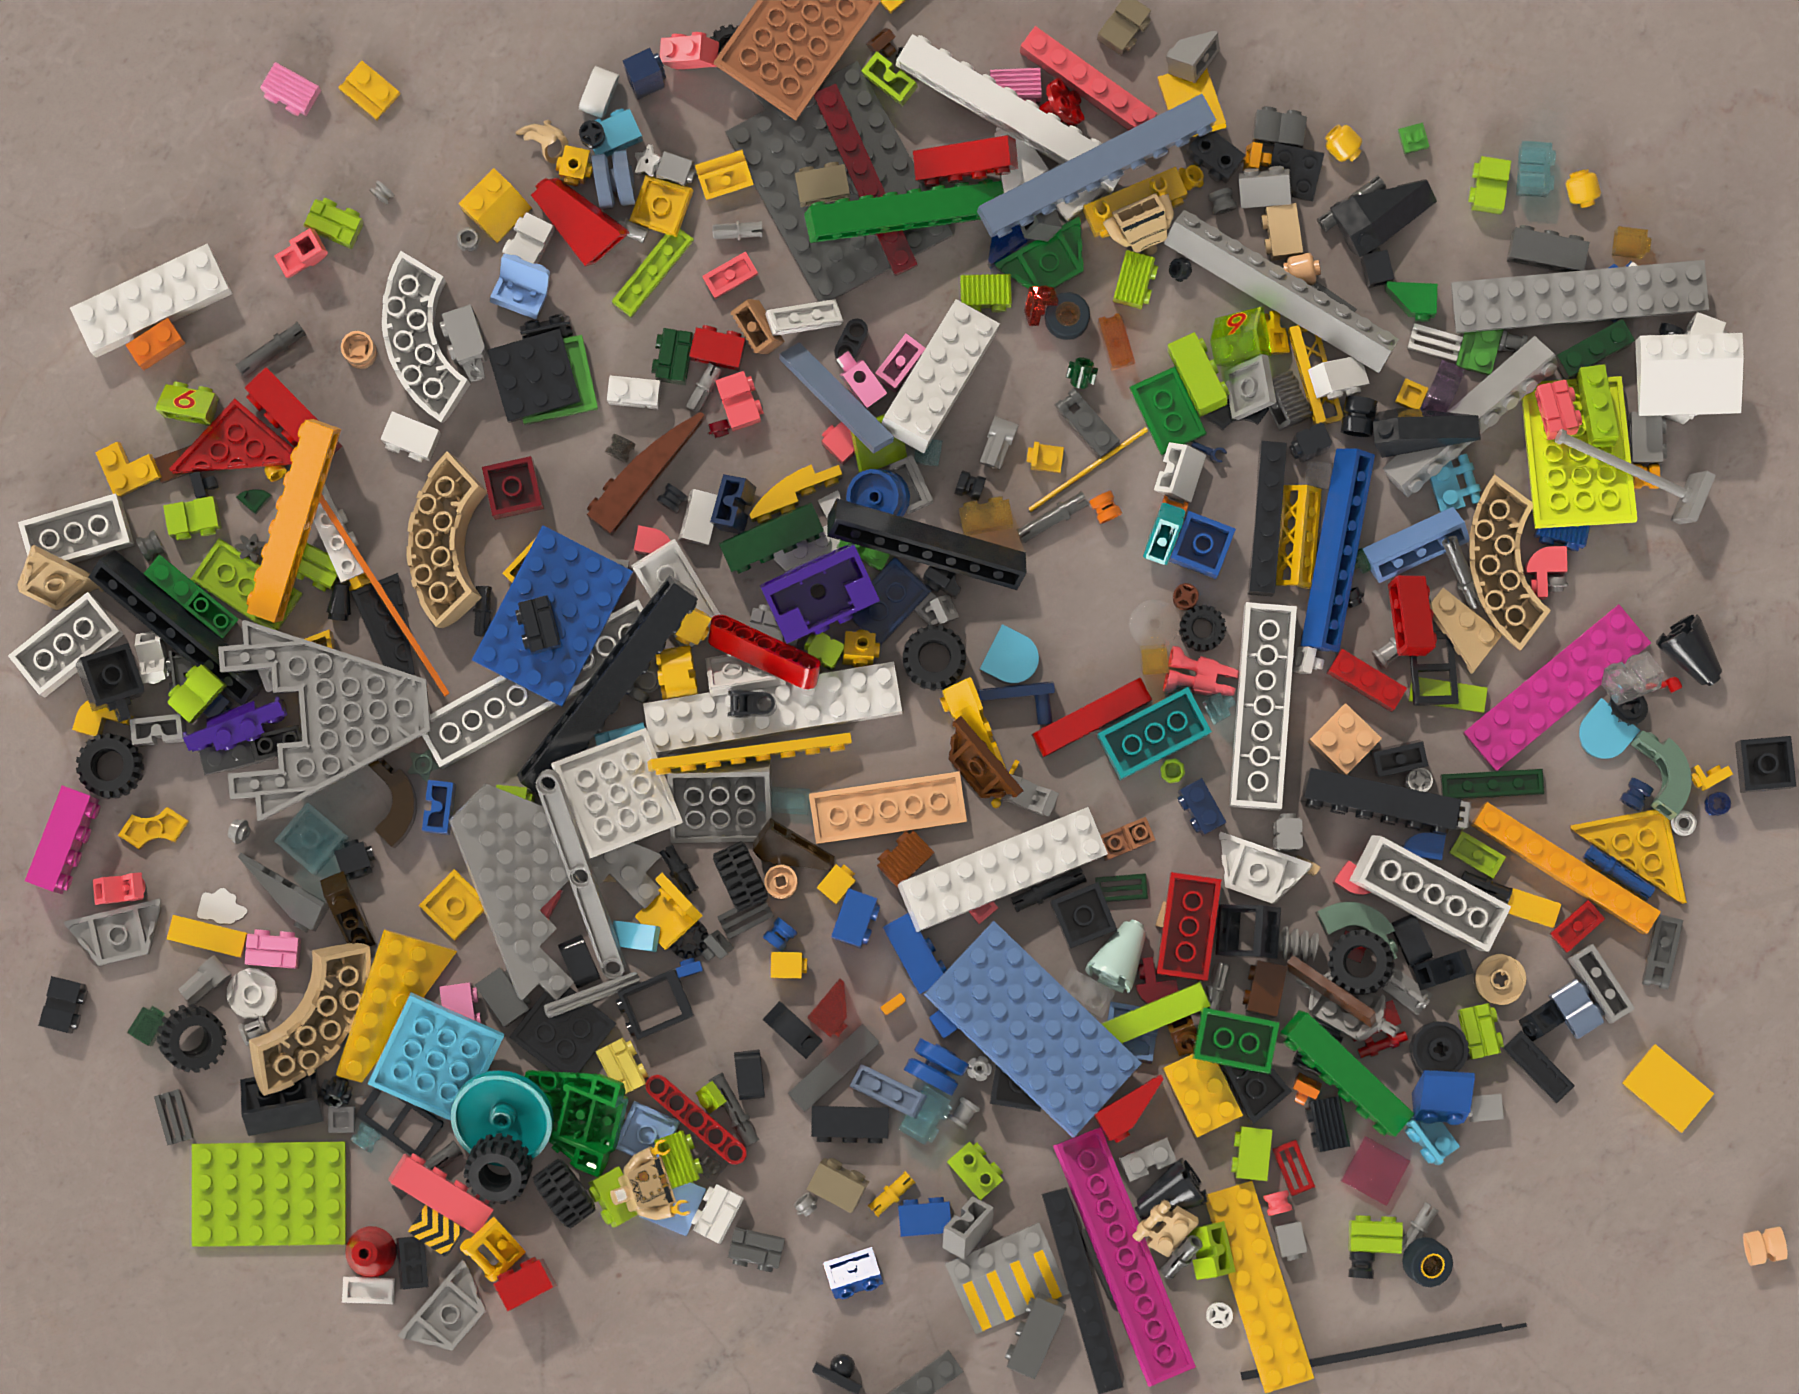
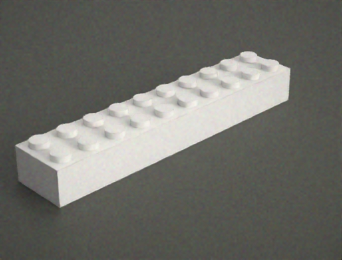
[422,600,643,769]
[643,661,902,755]

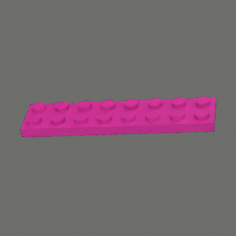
[1463,604,1651,771]

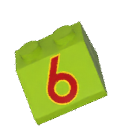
[156,382,219,426]

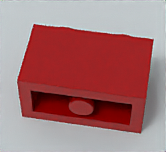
[689,325,746,371]

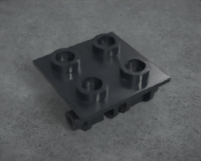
[1270,142,1325,201]

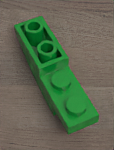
[143,554,239,639]

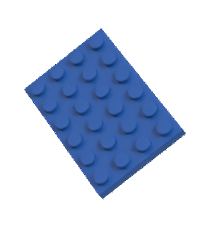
[472,525,634,707]

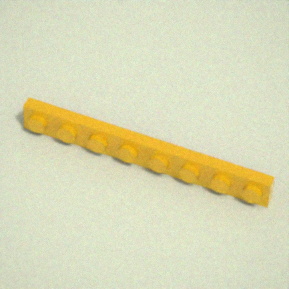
[647,733,852,775]

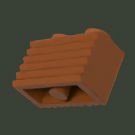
[877,830,935,888]

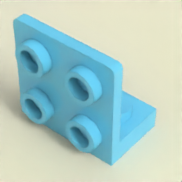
[1404,1116,1460,1165]

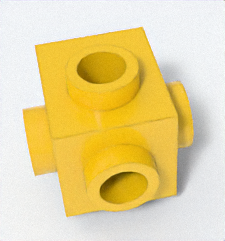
[556,145,593,186]
[843,630,880,668]

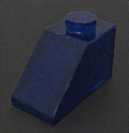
[988,224,1031,269]

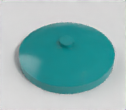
[451,1071,554,1167]

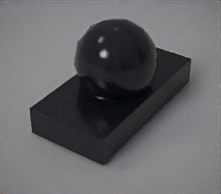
[812,1354,862,1394]

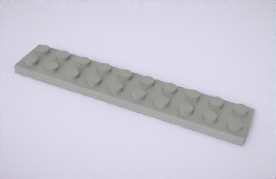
[1451,260,1709,333]

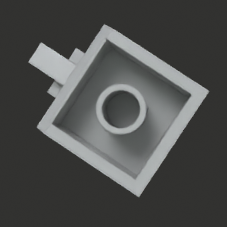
[440,304,489,382]

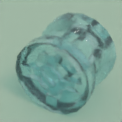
[350,1122,382,1153]

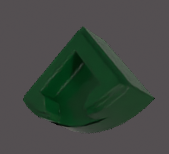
[236,489,272,515]

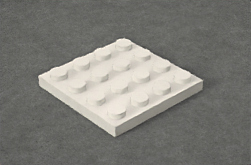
[551,728,683,859]

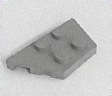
[64,899,162,966]
[398,1259,486,1351]

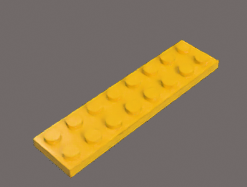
[1206,1181,1314,1393]

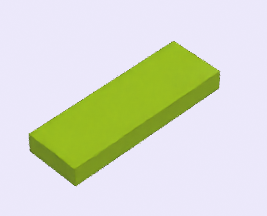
[1408,677,1488,713]

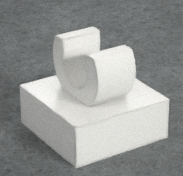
[1292,646,1324,674]

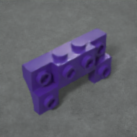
[183,696,288,752]

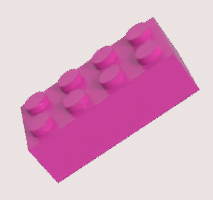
[25,785,100,894]

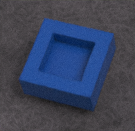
[675,958,704,979]

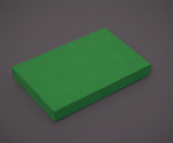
[1129,366,1207,456]

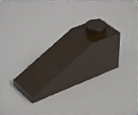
[753,818,834,871]

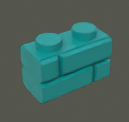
[1143,503,1186,565]

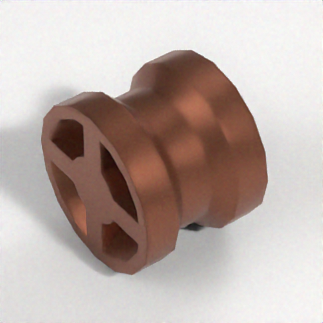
[1172,583,1199,610]

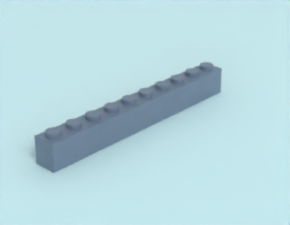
[977,94,1216,238]

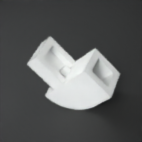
[135,631,169,684]

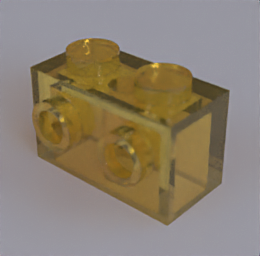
[959,496,1013,536]

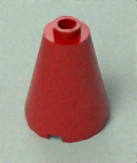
[345,1226,397,1278]

